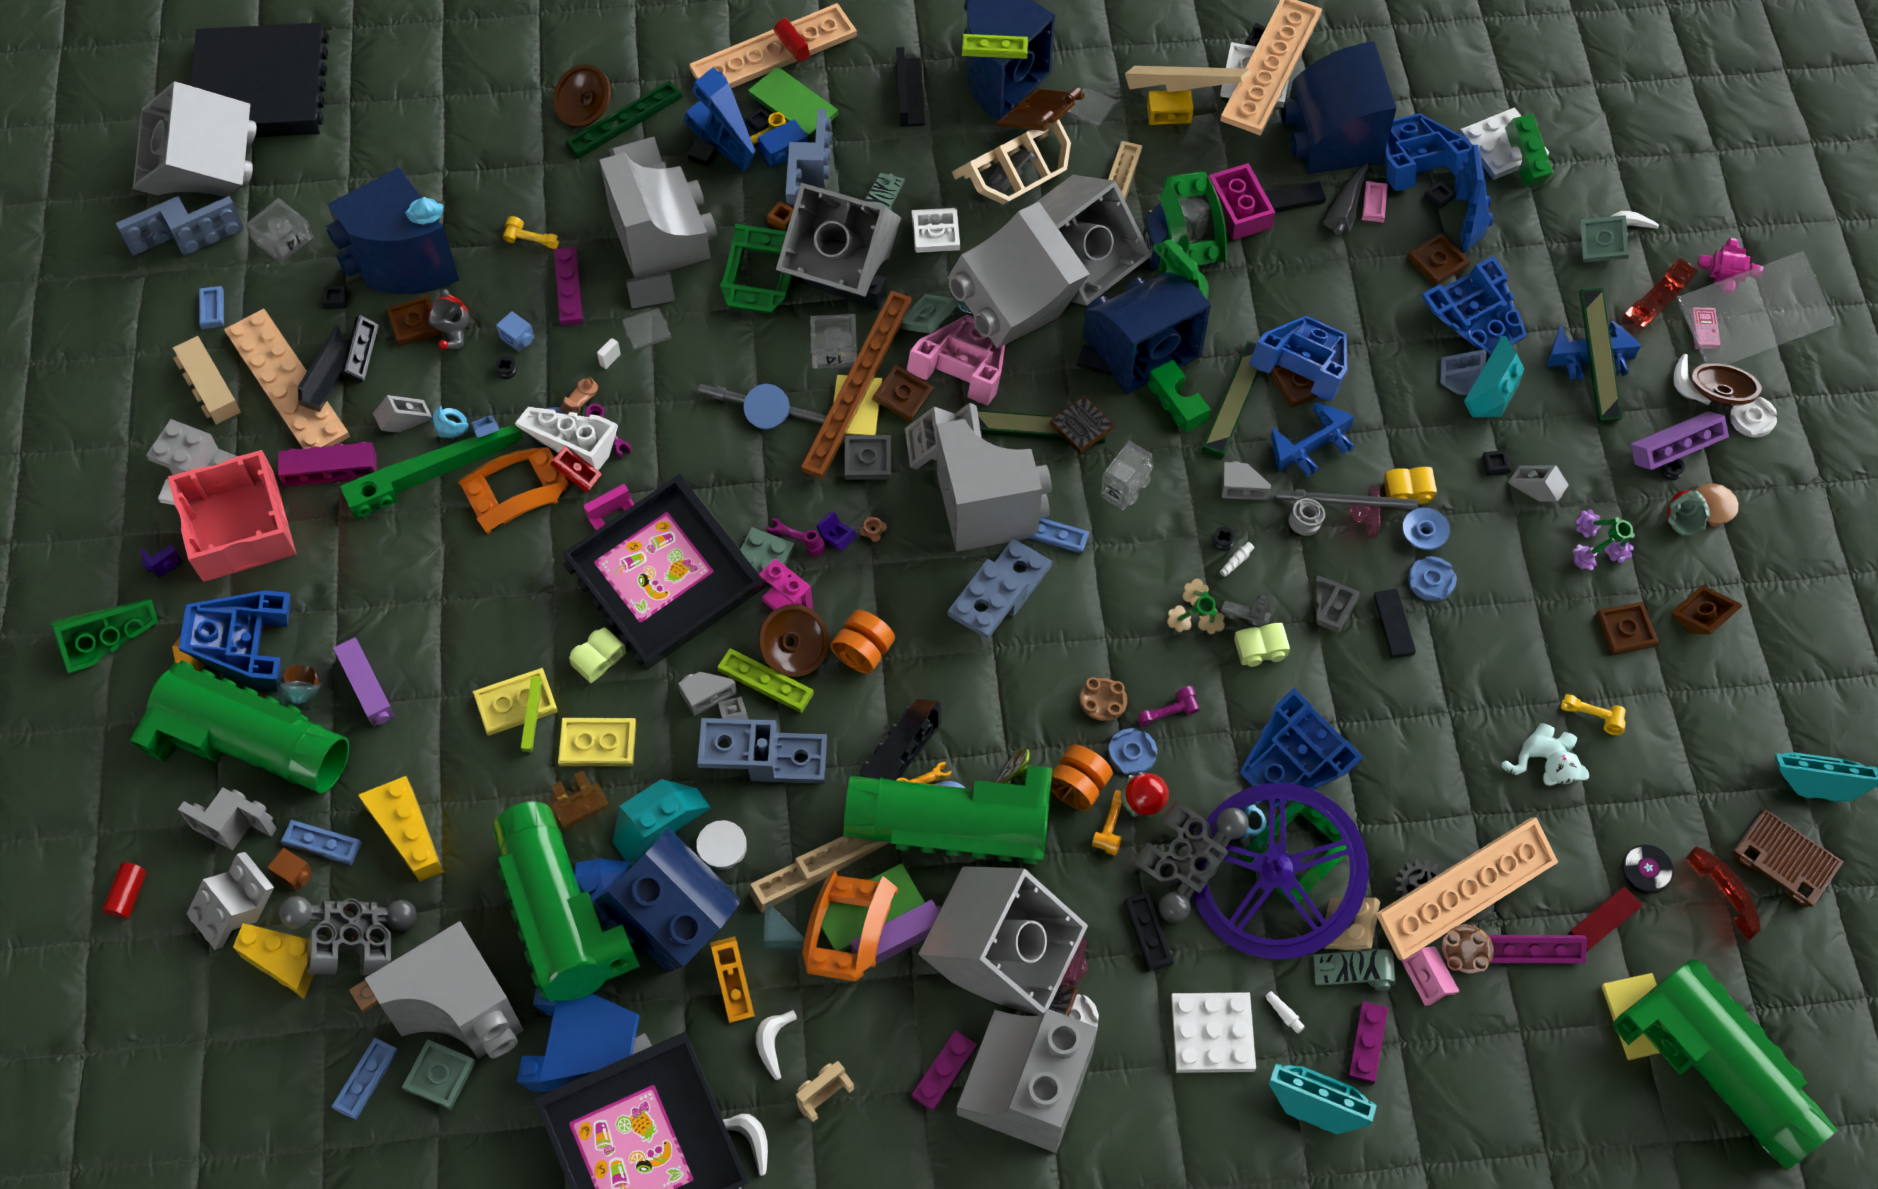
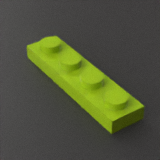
[717,648,814,713]

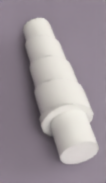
[1220,542,1254,577]
[1265,991,1305,1034]

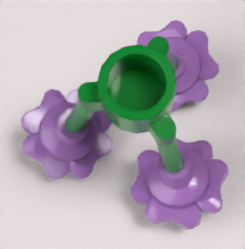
[1572,509,1635,571]

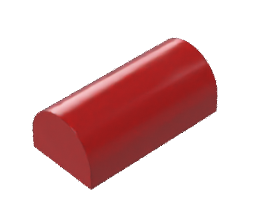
[774,18,810,62]
[550,446,602,493]
[102,862,147,919]

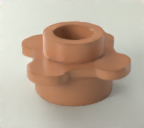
[859,517,887,542]

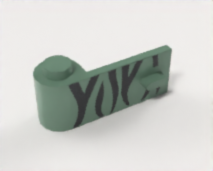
[865,173,905,210]
[1314,949,1395,991]

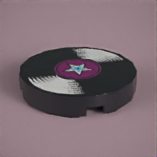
[1621,844,1674,894]

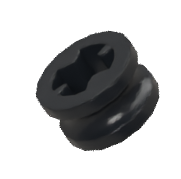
[495,356,517,379]
[1661,458,1685,480]
[1213,527,1235,551]

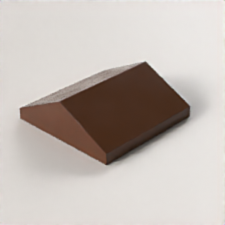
[1671,585,1742,635]

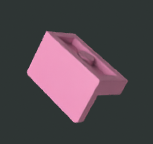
[1401,946,1459,1006]

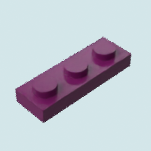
[1348,1001,1388,1084]
[912,1030,977,1112]

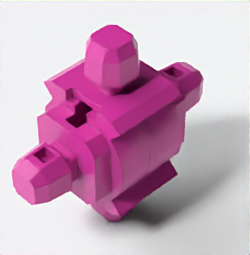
[1697,238,1762,295]

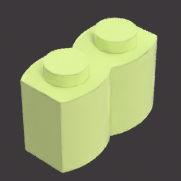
[1234,623,1290,667]
[569,627,626,683]

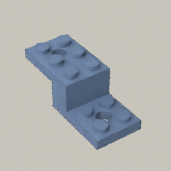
[786,109,832,208]
[116,196,244,256]
[948,538,1052,640]
[697,718,827,784]

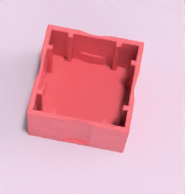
[168,450,296,582]

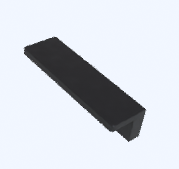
[896,47,925,127]
[298,325,349,412]

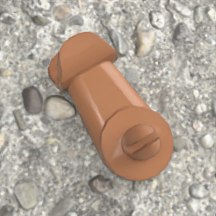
[561,377,598,415]

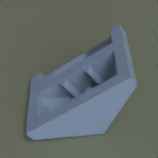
[1440,349,1486,395]

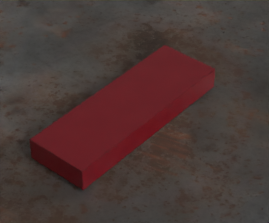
[1568,886,1643,953]

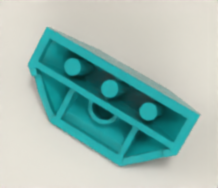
[1464,336,1524,417]
[1775,752,1878,802]
[613,779,711,862]
[1269,1064,1377,1134]

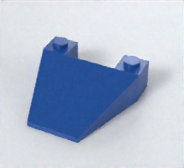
[683,67,755,172]
[1384,113,1473,191]
[1249,316,1347,402]
[179,590,291,692]
[517,988,640,1092]

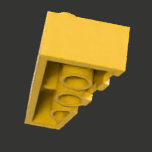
[358,776,443,882]

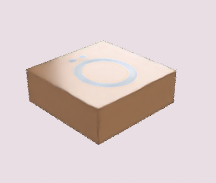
[349,980,379,1013]

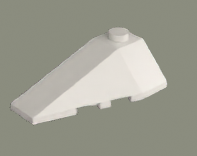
[515,407,618,471]

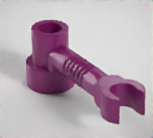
[586,404,631,459]
[766,518,826,557]
[1137,686,1200,726]

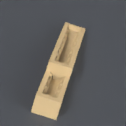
[1125,66,1251,92]
[1108,141,1142,201]
[749,836,890,913]

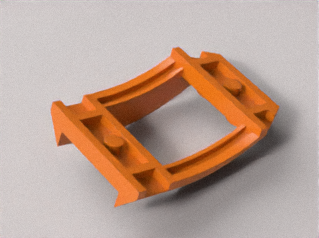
[458,447,570,534]
[802,869,898,981]

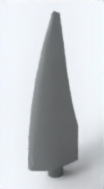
[1323,163,1369,235]

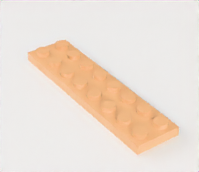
[1220,0,1322,136]
[689,3,857,88]
[224,309,350,449]
[1376,817,1558,960]

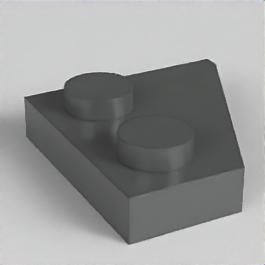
[987,151,1036,193]
[1316,576,1360,633]

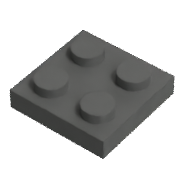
[845,435,891,480]

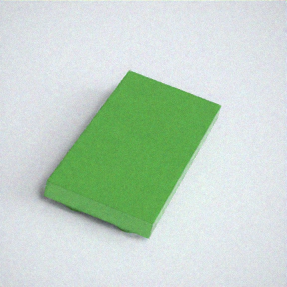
[748,66,839,140]
[812,863,925,952]

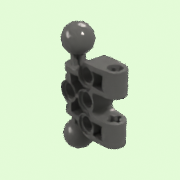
[1133,800,1249,923]
[279,896,417,976]

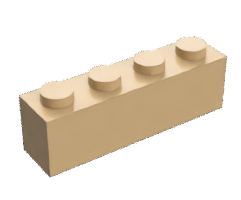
[173,336,241,424]

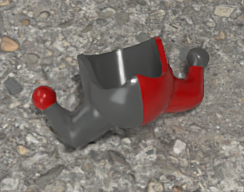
[428,289,469,350]

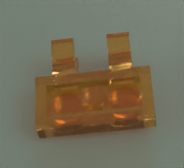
[552,771,609,829]

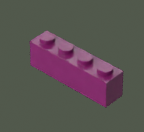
[278,442,377,487]

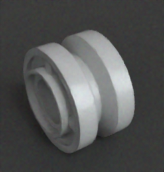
[1289,498,1325,536]

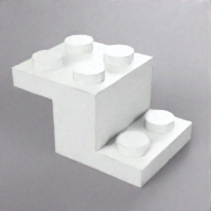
[912,208,960,253]

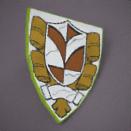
[996,747,1030,784]

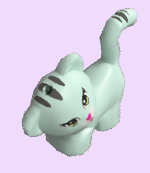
[1501,723,1589,786]

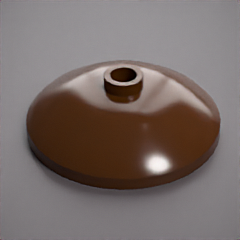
[553,64,611,127]
[1691,363,1761,406]
[758,604,829,677]

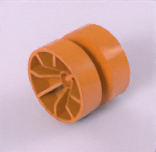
[830,610,895,674]
[1050,744,1113,811]

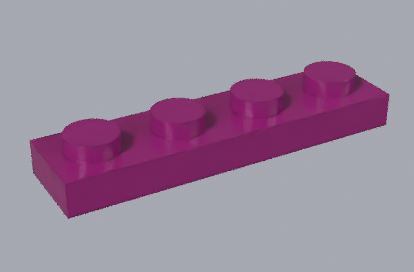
[554,247,583,326]
[1488,935,1587,963]

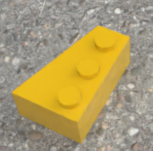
[233,923,314,999]

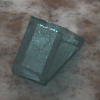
[764,903,804,950]

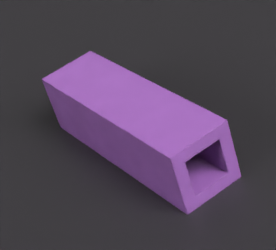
[333,637,395,727]
[850,900,941,970]

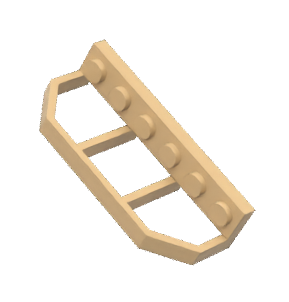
[952,119,1071,204]

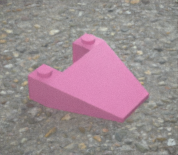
[907,314,1005,406]

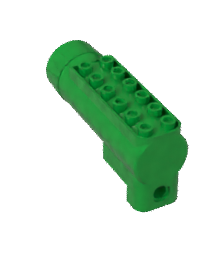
[129,660,349,794]
[843,765,1053,864]
[492,802,640,1004]
[1613,959,1838,1171]

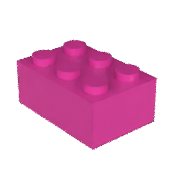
[1209,163,1275,240]

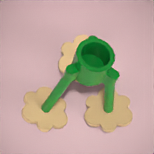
[1167,579,1225,634]

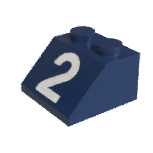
[1143,204,1169,271]

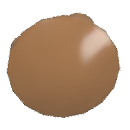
[1696,483,1739,527]
[1079,677,1127,721]
[1442,924,1494,974]

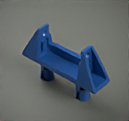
[1547,321,1641,381]
[1271,402,1355,477]

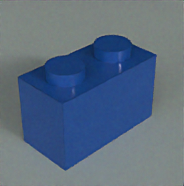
[758,119,808,168]

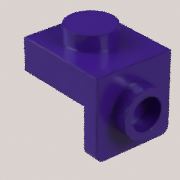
[816,512,858,551]
[140,544,183,578]

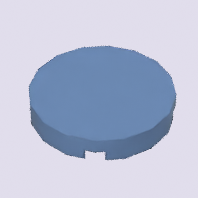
[744,384,790,430]
[1408,556,1457,602]
[1107,728,1157,776]

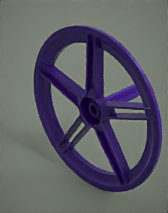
[1193,783,1369,959]

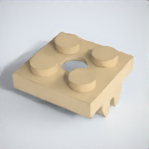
[1324,898,1380,952]
[796,1061,855,1122]

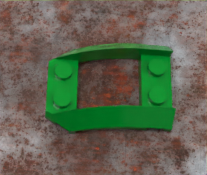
[1158,171,1227,266]
[720,224,792,314]
[1153,240,1209,299]
[1239,802,1348,908]

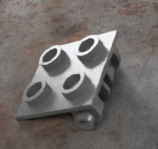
[1221,595,1271,626]

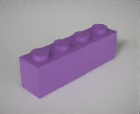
[1631,411,1729,470]

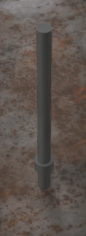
[698,384,827,424]
[1276,489,1418,509]

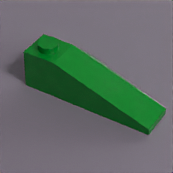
[50,599,158,673]

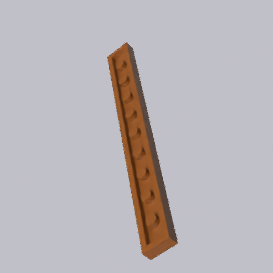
[801,291,912,479]

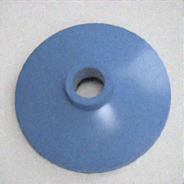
[1402,508,1450,550]

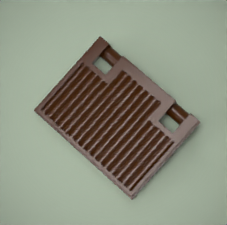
[996,87,1085,131]
[1733,808,1844,908]

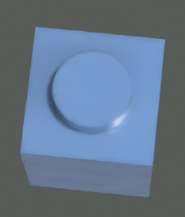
[496,311,535,352]

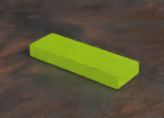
[962,34,1028,59]
[521,675,542,753]

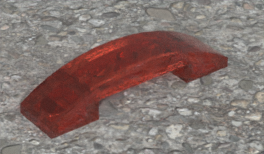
[1624,257,1698,328]
[1686,846,1761,941]

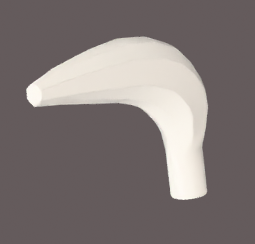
[1610,211,1659,229]
[1673,354,1711,405]
[756,1010,797,1080]
[723,1114,768,1176]

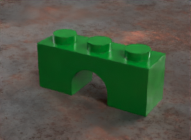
[1505,113,1554,187]
[1148,360,1211,433]

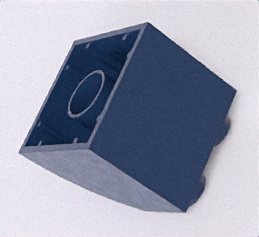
[964,0,1055,121]
[1280,41,1397,174]
[325,167,459,294]
[1083,272,1211,395]
[594,827,741,973]

